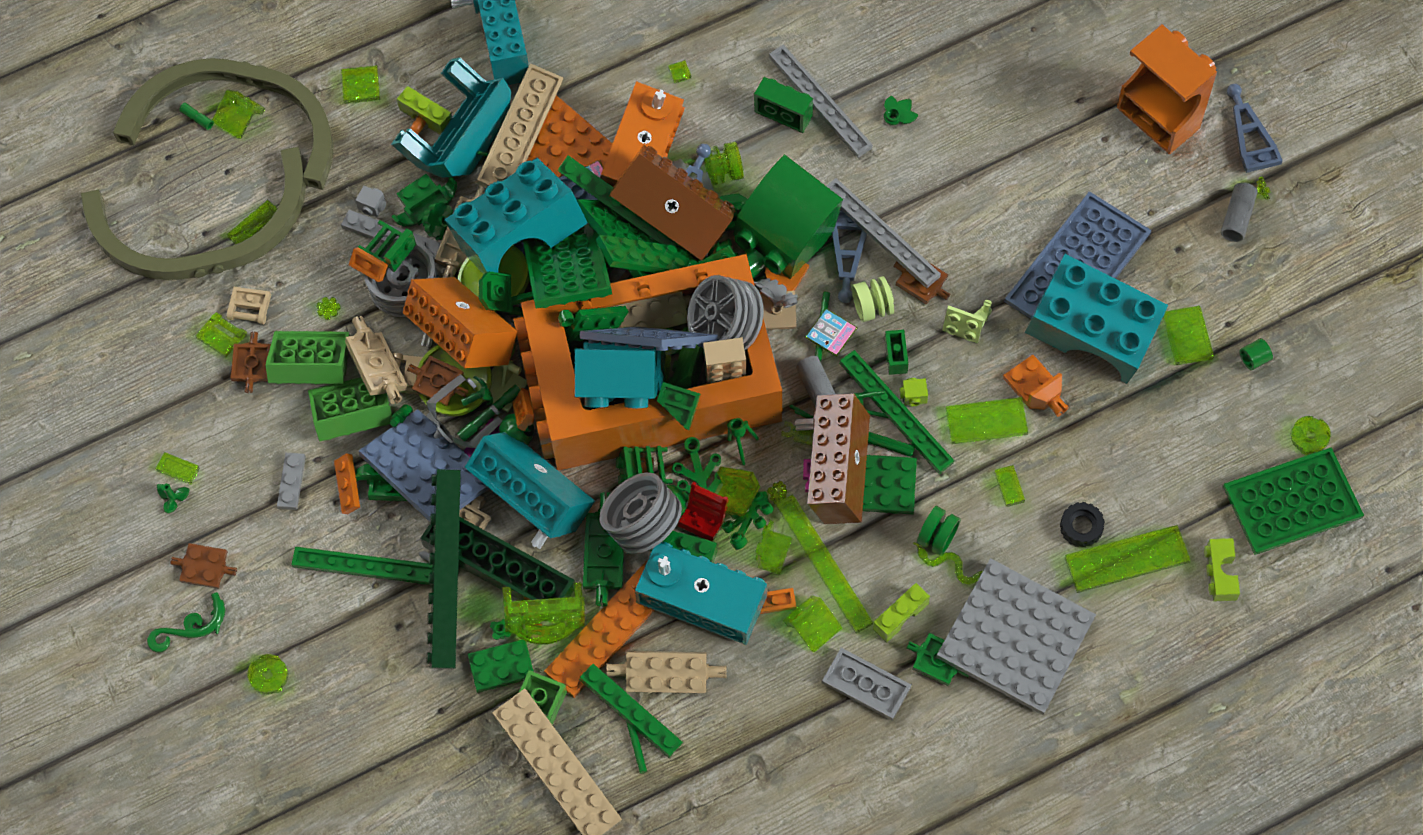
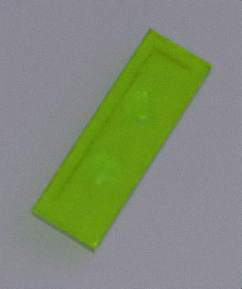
[226,200,278,245]

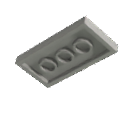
[822,648,912,721]

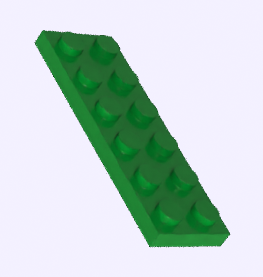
[596,235,698,273]

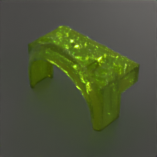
[502,582,585,645]

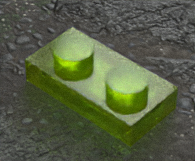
[994,465,1025,507]

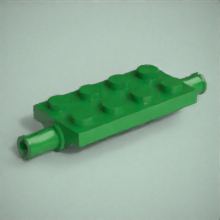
[583,492,624,607]

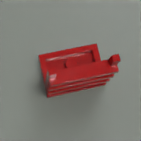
[678,482,729,541]

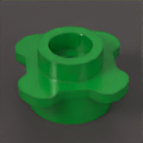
[490,619,512,640]

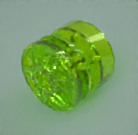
[704,141,744,186]

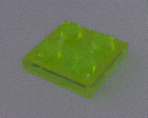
[341,65,380,104]

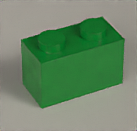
[885,329,909,375]

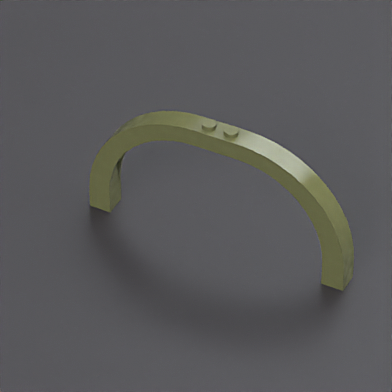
[113,58,333,190]
[81,146,306,280]

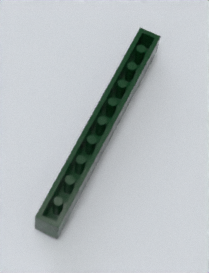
[426,469,461,669]

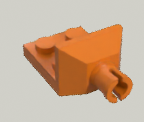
[1003,355,1069,417]

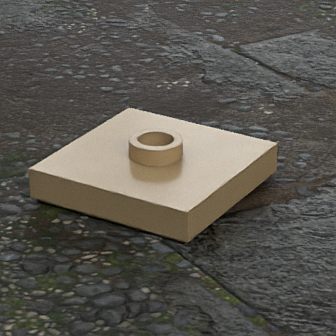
[759,291,797,330]

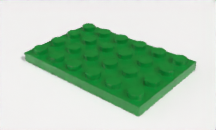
[577,199,659,278]
[1223,447,1364,555]

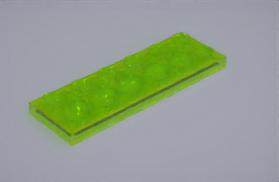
[1065,525,1190,593]

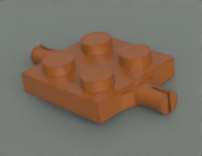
[893,261,950,305]
[231,332,271,393]
[407,355,468,406]
[170,543,237,589]

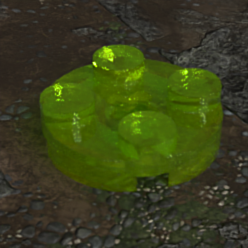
[1291,416,1331,455]
[247,654,288,695]

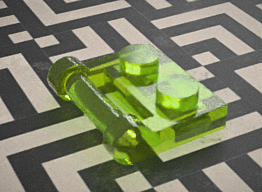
[196,312,247,358]

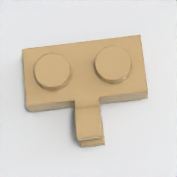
[460,496,491,530]

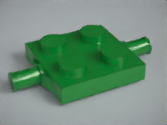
[906,633,969,686]

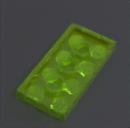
[946,397,1028,444]

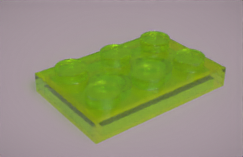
[1163,306,1214,366]

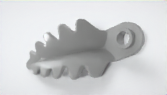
[754,278,798,308]

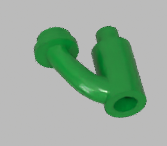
[390,404,413,427]

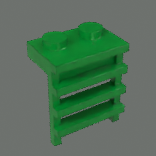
[358,220,417,272]
[616,446,673,485]

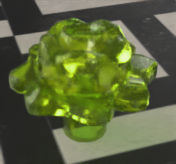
[767,481,788,504]

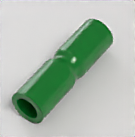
[179,103,214,130]

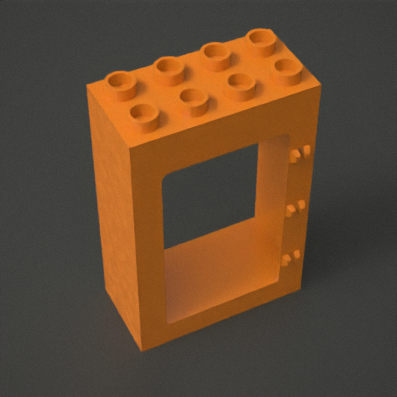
[513,254,782,471]

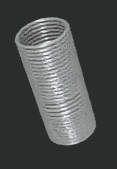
[1221,182,1258,242]
[796,356,835,409]

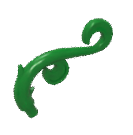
[147,592,225,653]

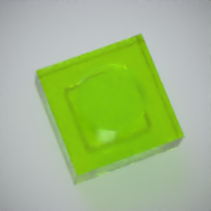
[668,60,691,84]

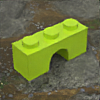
[397,86,452,135]
[1204,538,1240,602]
[873,583,930,643]

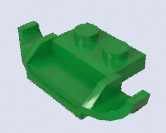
[391,173,457,227]
[355,464,407,501]

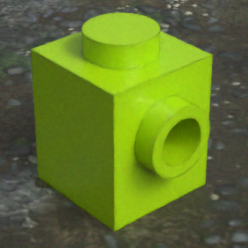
[899,378,928,407]

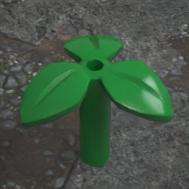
[461,376,493,406]
[157,483,190,513]

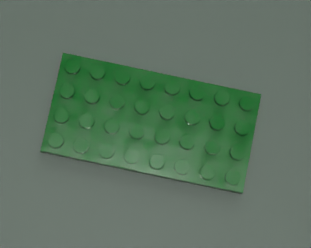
[523,221,612,308]

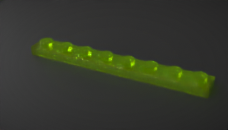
[776,494,873,634]

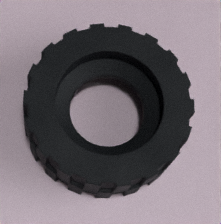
[1060,502,1105,548]

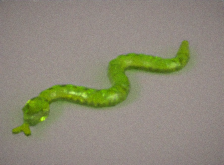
[913,542,984,585]

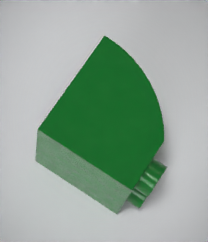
[733,154,843,279]

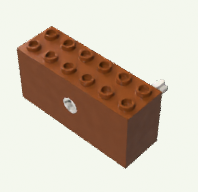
[610,145,735,261]
[795,393,870,524]

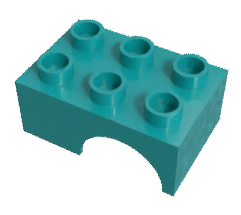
[445,158,587,274]
[1024,254,1168,384]
[575,340,665,408]

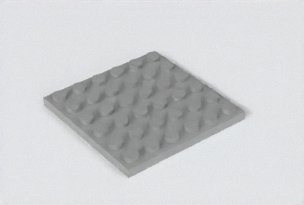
[936,558,1096,715]

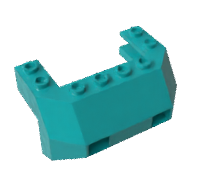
[391,57,511,178]

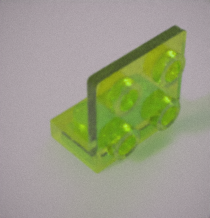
[212,90,265,139]
[717,466,760,516]
[755,520,793,575]
[783,595,842,652]

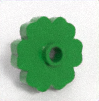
[422,202,454,240]

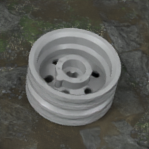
[364,239,439,317]
[687,275,764,350]
[600,473,682,554]

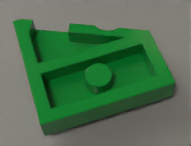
[657,382,701,430]

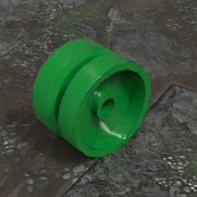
[916,506,961,556]

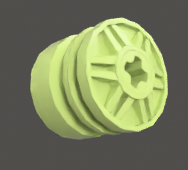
[851,276,894,322]

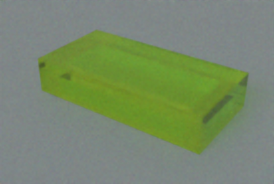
[155,452,200,485]

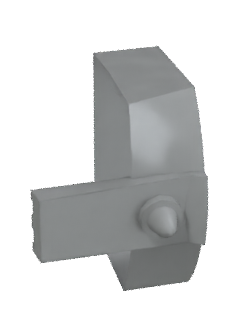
[426,374,502,448]

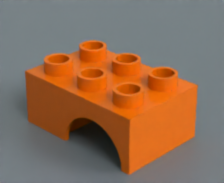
[1117,24,1217,155]

